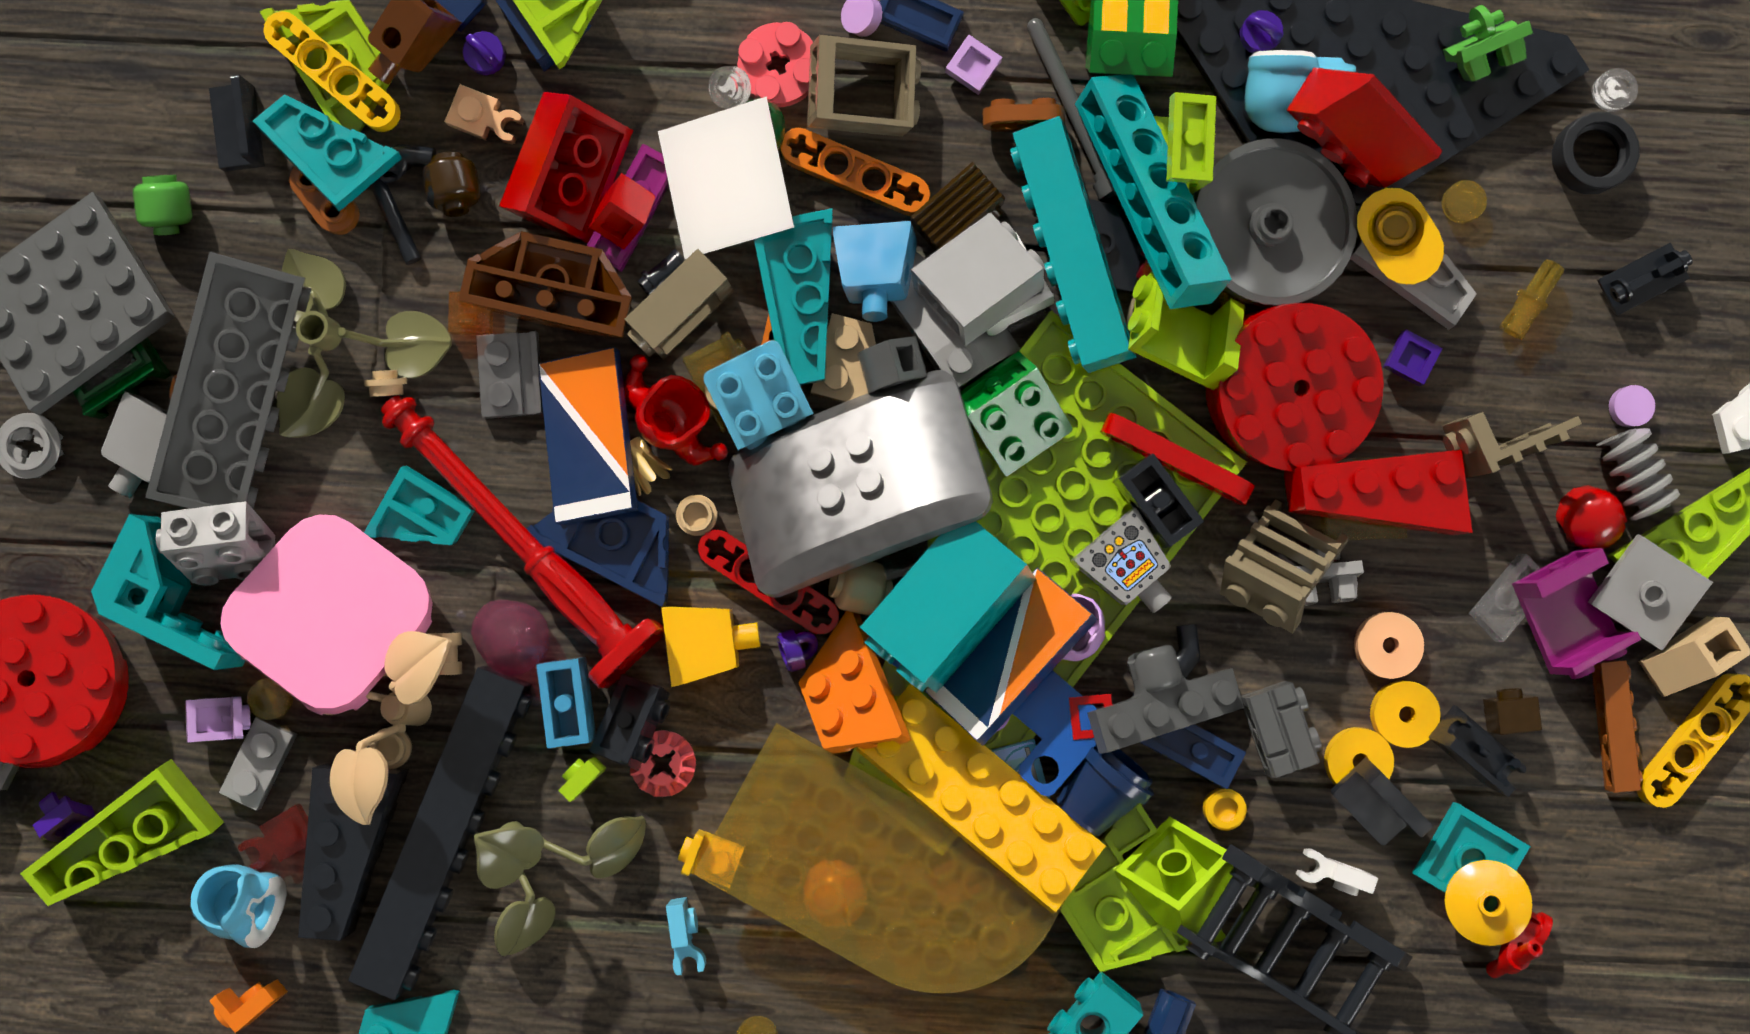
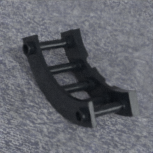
[1177,844,1413,1034]

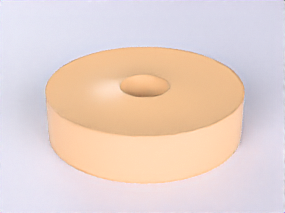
[1354,612,1424,679]

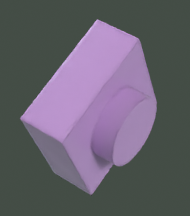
[945,35,1003,95]

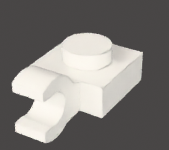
[1296,849,1378,896]

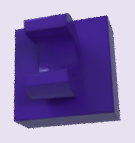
[33,792,96,843]

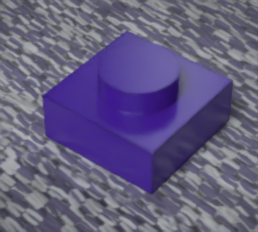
[1383,330,1443,386]

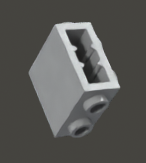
[156,501,275,586]

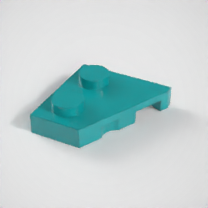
[364,465,475,545]

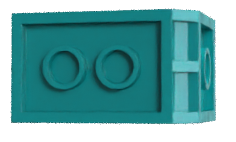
[91,514,246,670]

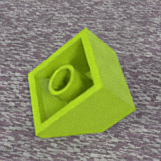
[1115,817,1233,941]

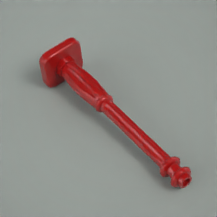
[381,395,665,688]

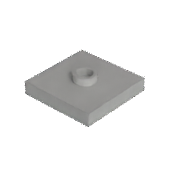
[1588,534,1713,650]

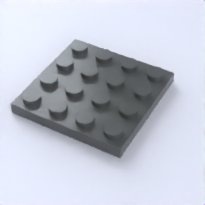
[0,192,175,415]

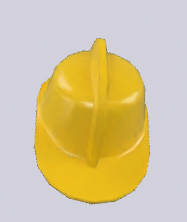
[1357,188,1444,284]

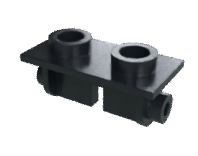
[1597,242,1693,316]

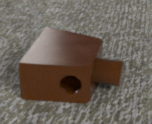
[368,0,462,85]

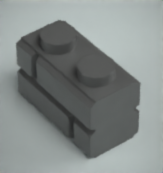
[1241,681,1322,778]

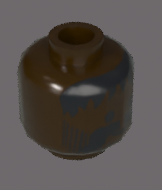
[423,152,481,217]

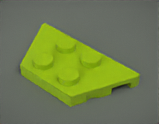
[260,0,390,132]
[513,0,602,70]

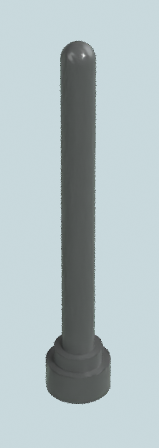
[1027,18,1117,201]

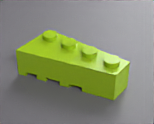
[20,759,225,906]

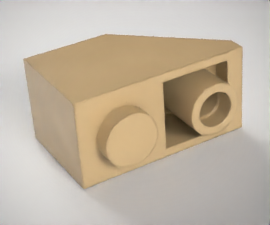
[1638,617,1750,697]

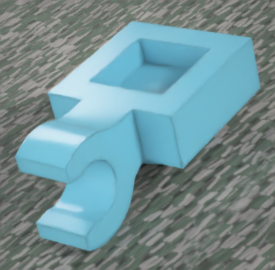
[666,897,706,975]

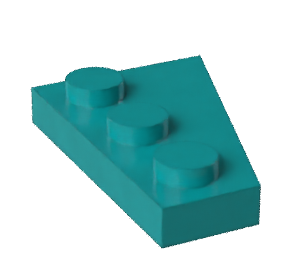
[253,94,402,212]

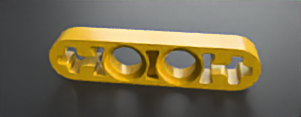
[263,11,401,132]
[1637,673,1750,808]

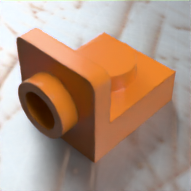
[210,979,288,1033]

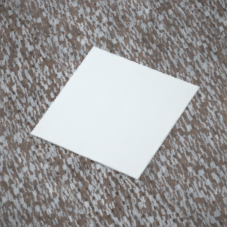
[658,96,794,259]

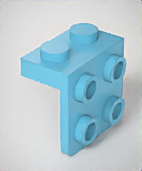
[703,340,813,450]

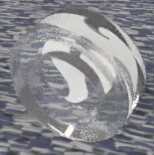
[708,66,751,109]
[1592,68,1638,112]

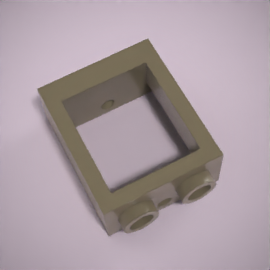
[807,35,921,137]
[625,249,733,360]

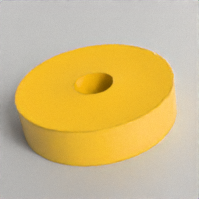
[1370,681,1441,748]
[1324,727,1394,785]

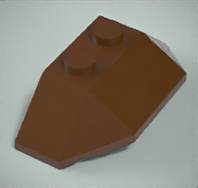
[458,231,632,338]

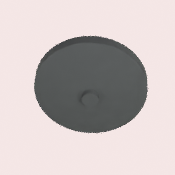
[1194,139,1357,307]

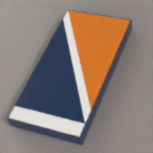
[538,347,638,525]
[925,567,1098,746]

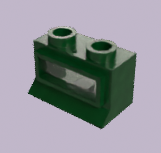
[72,337,171,419]

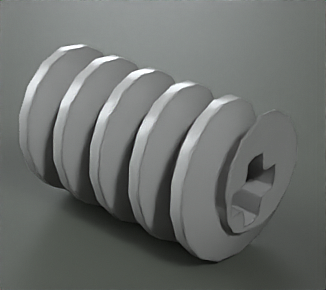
[1596,428,1680,521]

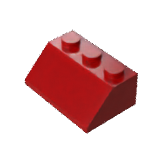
[1287,67,1443,188]
[499,92,634,243]

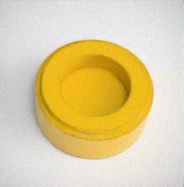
[1203,788,1247,831]

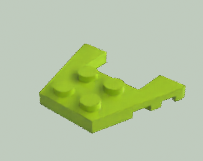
[1059,804,1226,972]

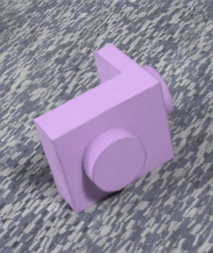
[185,696,250,742]

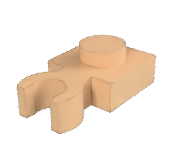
[444,84,524,144]

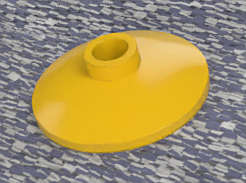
[1444,860,1532,946]

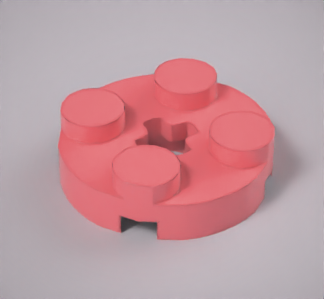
[737,22,813,107]

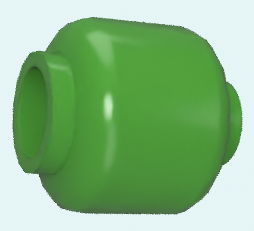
[133,175,193,235]

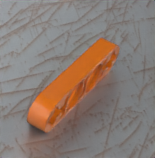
[780,128,930,216]

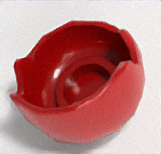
[1556,485,1627,549]

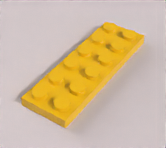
[856,684,1106,913]

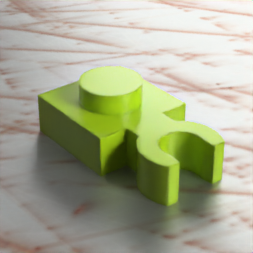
[558,756,606,803]

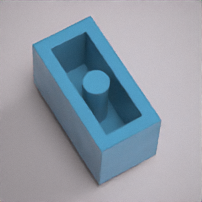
[536,657,596,748]

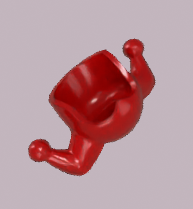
[624,354,728,466]

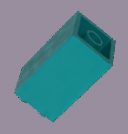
[860,521,1036,693]

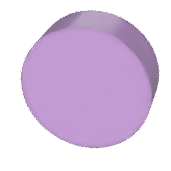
[841,0,882,37]
[1609,385,1655,427]

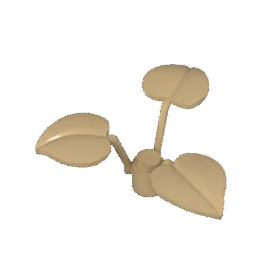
[326,631,452,825]

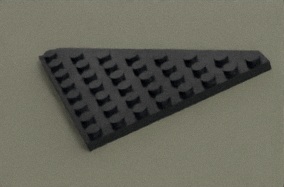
[1177,0,1590,215]

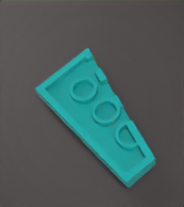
[754,208,833,386]

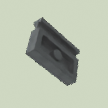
[476,331,543,419]

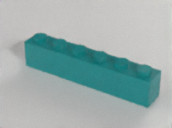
[1010,116,1136,373]

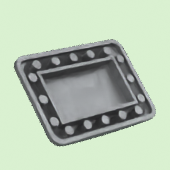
[728,370,993,598]

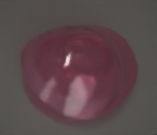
[471,599,550,676]

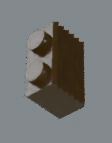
[910,162,1005,252]

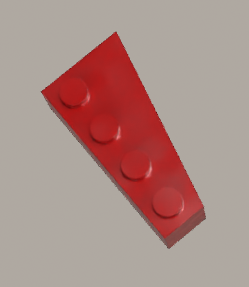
[1284,450,1473,535]

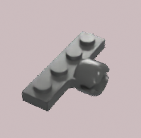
[1087,645,1244,754]

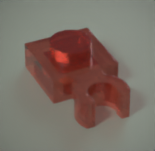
[238,804,308,870]

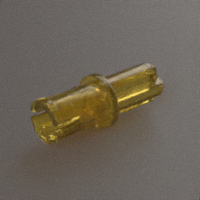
[1499,259,1564,340]

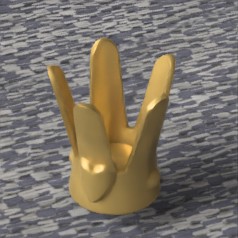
[630,437,673,496]

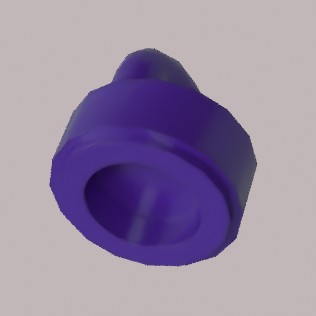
[1240,10,1283,54]
[463,31,506,75]
[777,629,818,672]

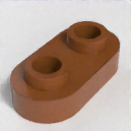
[983,98,1065,132]
[289,166,360,235]

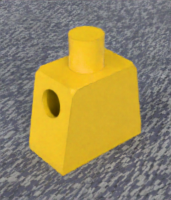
[662,606,761,687]

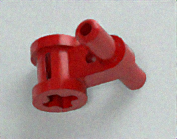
[1486,911,1553,978]

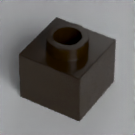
[1483,688,1542,735]

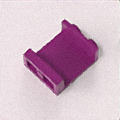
[1512,548,1641,679]

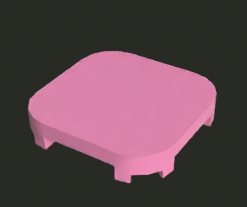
[220,515,432,716]

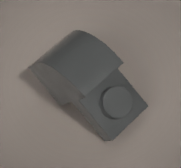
[857,336,927,394]

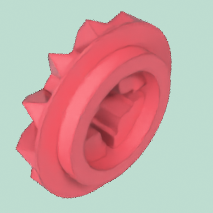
[630,730,696,797]

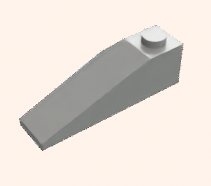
[890,252,1020,390]

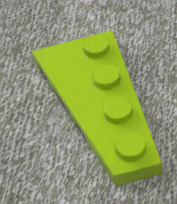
[1608,468,1750,579]

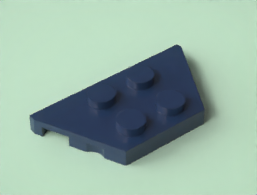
[526,500,669,607]

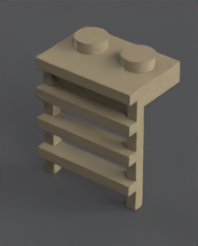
[1442,412,1582,478]
[1220,499,1349,634]

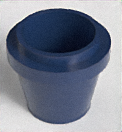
[1057,745,1154,836]

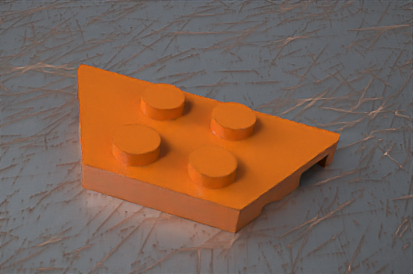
[799,611,911,754]

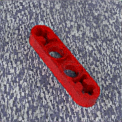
[1100,413,1255,506]
[698,530,839,634]

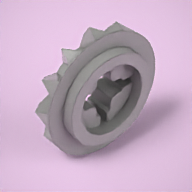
[0,413,64,479]

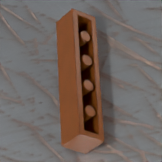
[1592,659,1643,793]

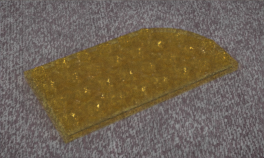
[693,723,1065,994]

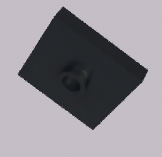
[1089,199,1142,294]

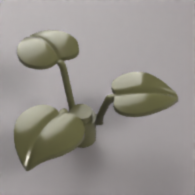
[277,249,452,438]
[474,815,646,957]

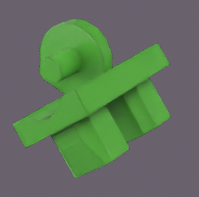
[1443,5,1533,81]

